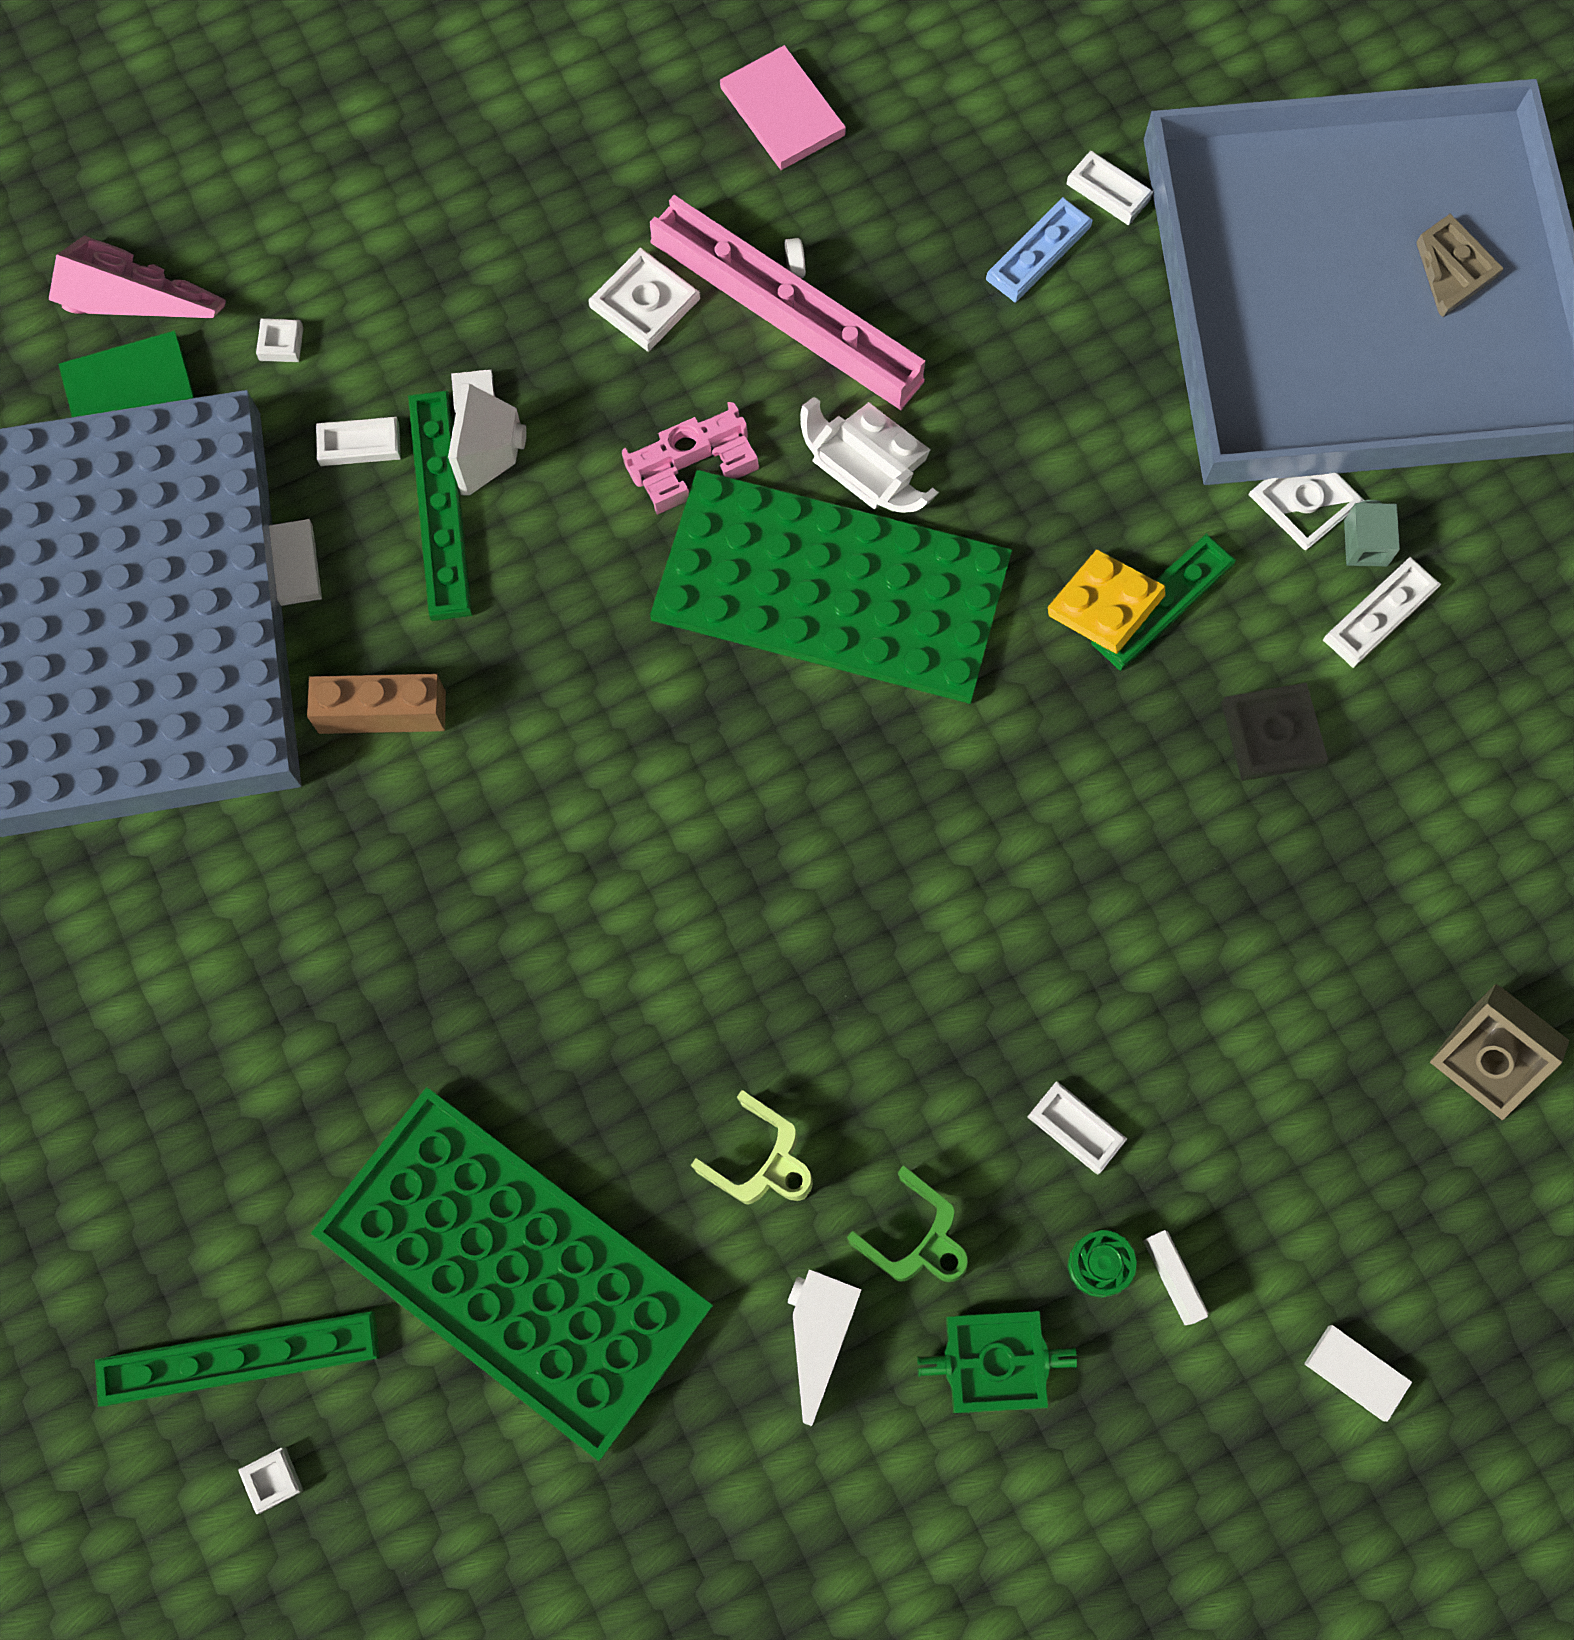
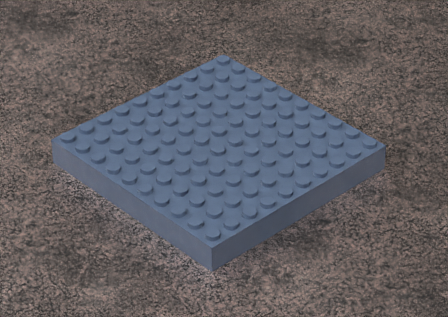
[1144,79,1574,485]
[0,390,302,837]

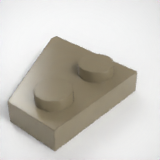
[1416,213,1504,317]

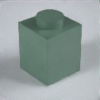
[1344,500,1400,567]

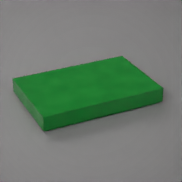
[58,330,196,417]

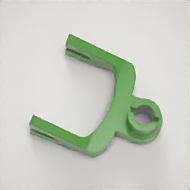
[847,1165,968,1282]

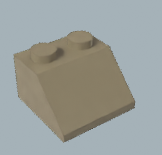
[1430,983,1569,1120]

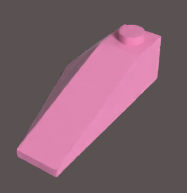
[49,235,226,318]

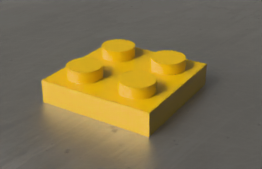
[1048,549,1165,654]

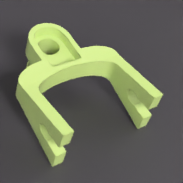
[691,1090,813,1204]

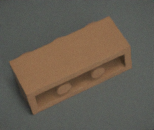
[307,674,446,734]

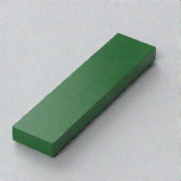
[1091,533,1236,671]

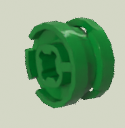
[1067,1230,1137,1298]

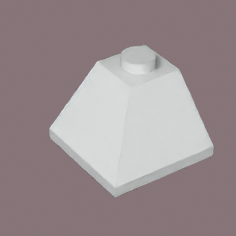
[448,383,526,496]

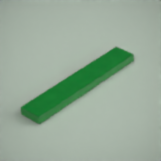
[408,391,472,621]
[95,1311,380,1407]

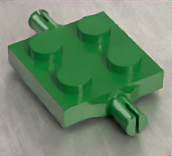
[917,1311,1077,1413]

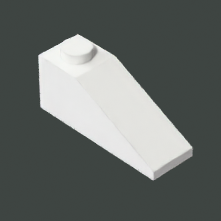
[787,1269,861,1426]

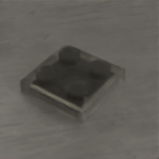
[1221,683,1328,781]

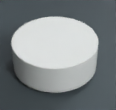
[785,238,806,278]

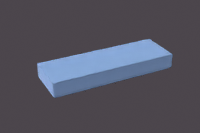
[986,197,1092,303]

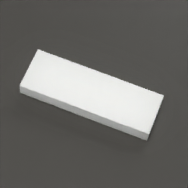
[1323,557,1441,668]

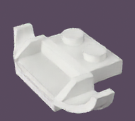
[801,397,939,513]

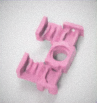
[622,402,759,515]

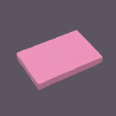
[720,45,846,170]

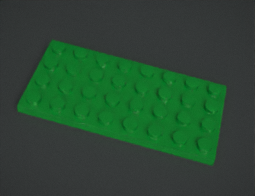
[650,470,1012,704]
[310,1087,713,1462]

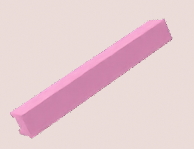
[650,195,925,410]

